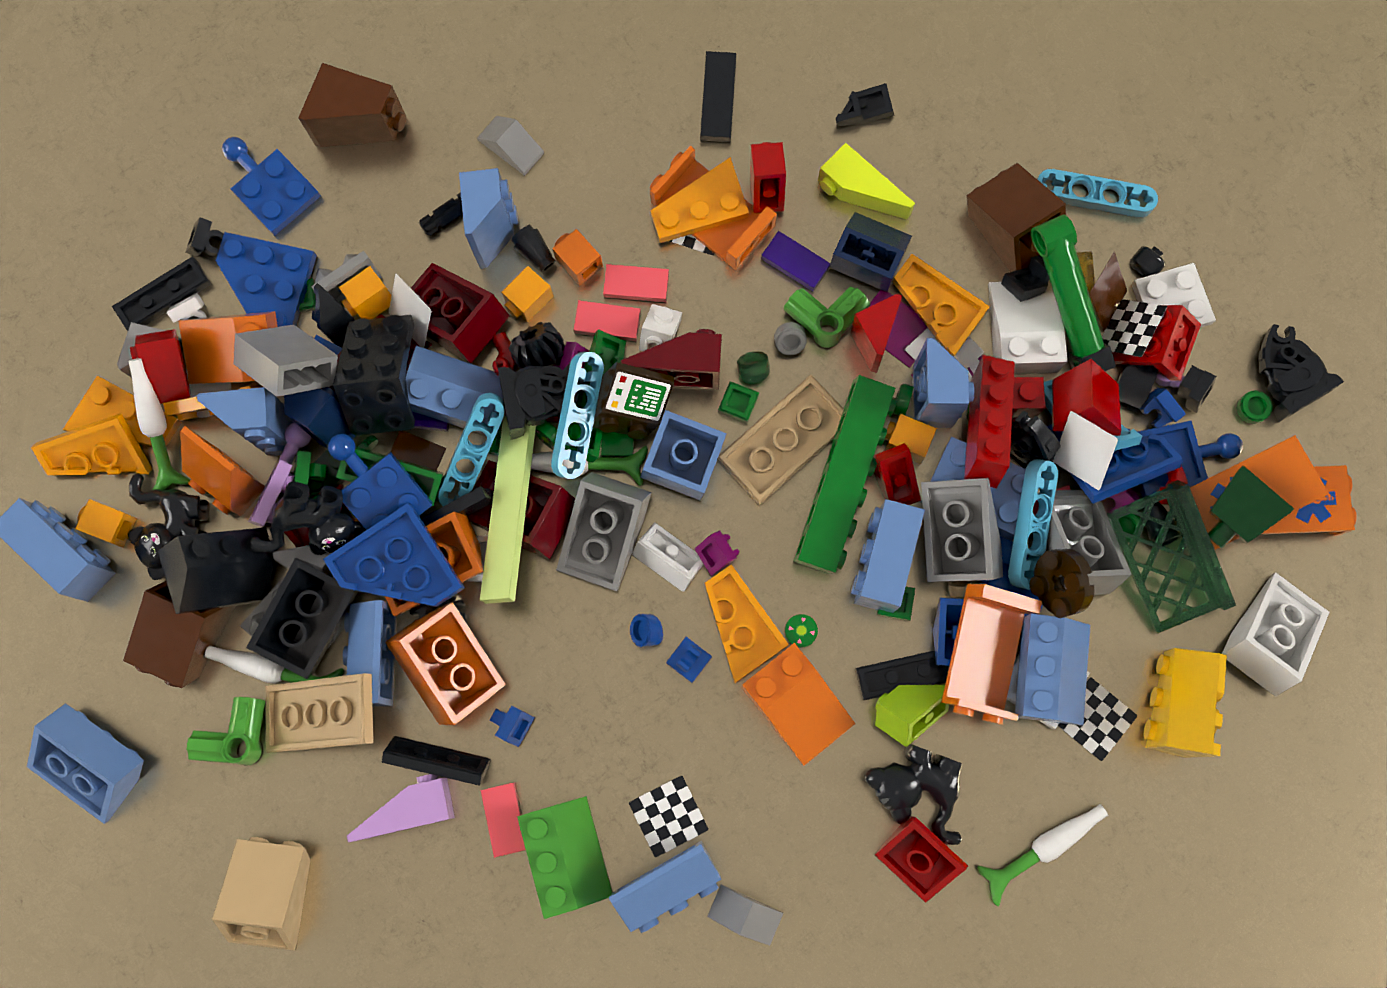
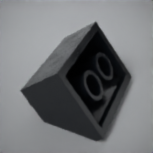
[158,527,275,614]
[246,558,359,679]

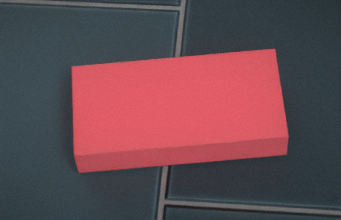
[603,264,669,302]
[574,300,641,342]
[480,782,526,858]

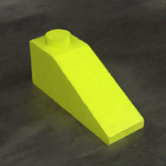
[818,143,915,220]

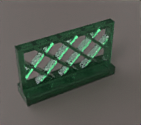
[1107,480,1237,634]

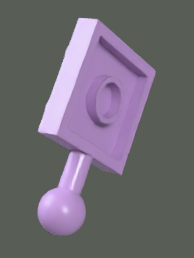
[248,423,311,527]

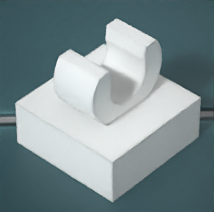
[167,293,207,323]

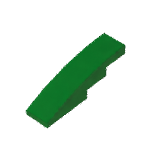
[565,329,626,463]

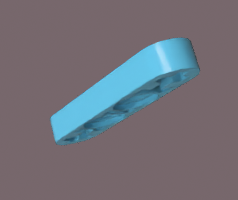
[1037,169,1158,217]
[551,352,604,479]
[438,393,505,506]
[1008,459,1058,590]

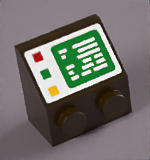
[586,362,674,439]

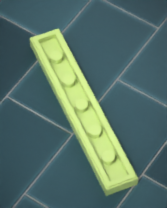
[480,416,536,604]

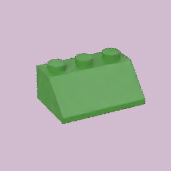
[517,796,613,919]

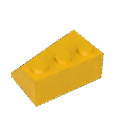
[1143,648,1227,758]

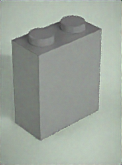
[233,325,338,397]

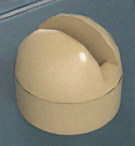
[948,580,975,599]

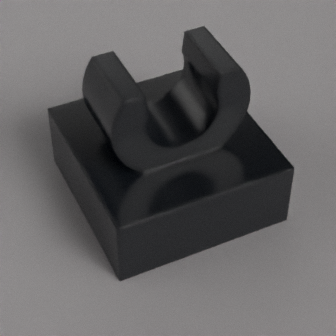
[185,217,224,257]

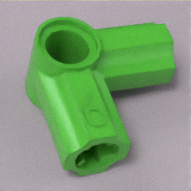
[784,286,870,348]
[186,697,265,766]

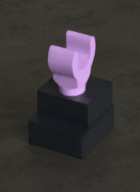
[1155,365,1217,413]

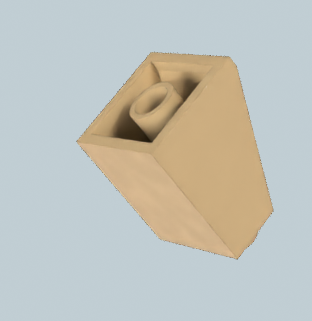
[212,837,311,951]

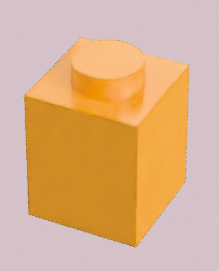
[339,266,392,319]
[501,266,554,322]
[885,414,937,464]
[75,499,137,548]

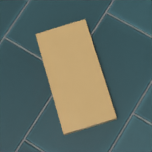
[717,375,844,506]
[266,673,373,753]

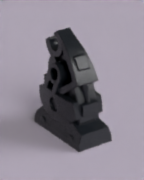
[1259,324,1344,422]
[498,364,587,439]
[1010,410,1061,476]

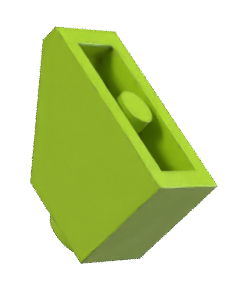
[875,685,949,747]

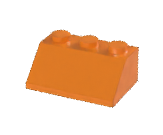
[385,512,483,617]
[385,602,506,725]

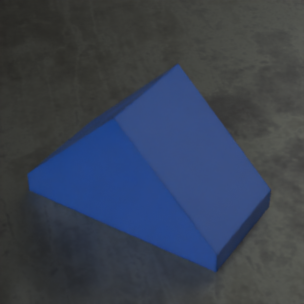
[933,598,964,666]

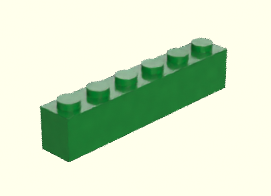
[793,375,897,574]

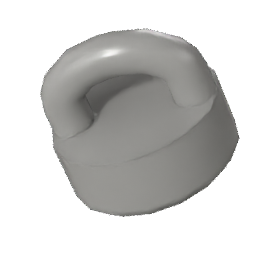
[774,322,807,355]

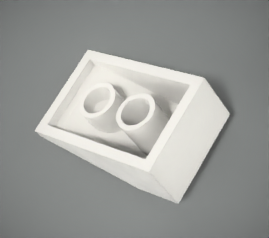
[988,281,1067,374]
[1222,572,1329,696]

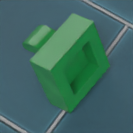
[293,451,327,485]

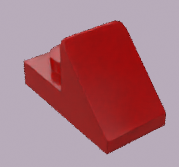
[874,443,921,505]

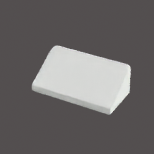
[632,523,704,591]

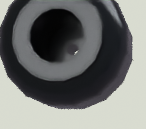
[1130,246,1165,277]

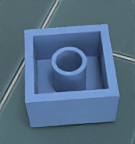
[640,410,727,500]

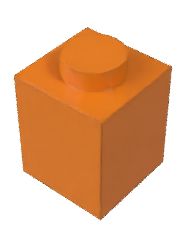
[552,229,603,286]

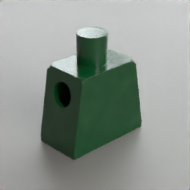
[1206,466,1294,549]

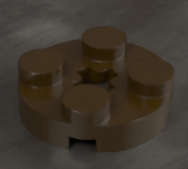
[1029,548,1095,618]

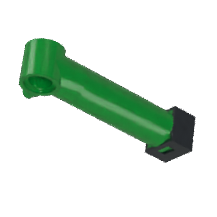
[1031,214,1116,371]

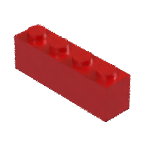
[964,355,1015,489]

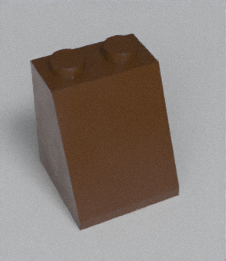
[298,63,406,147]
[966,163,1066,272]
[123,581,235,688]

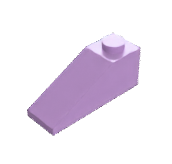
[347,774,455,842]

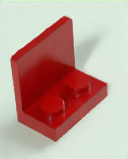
[1112,305,1201,381]

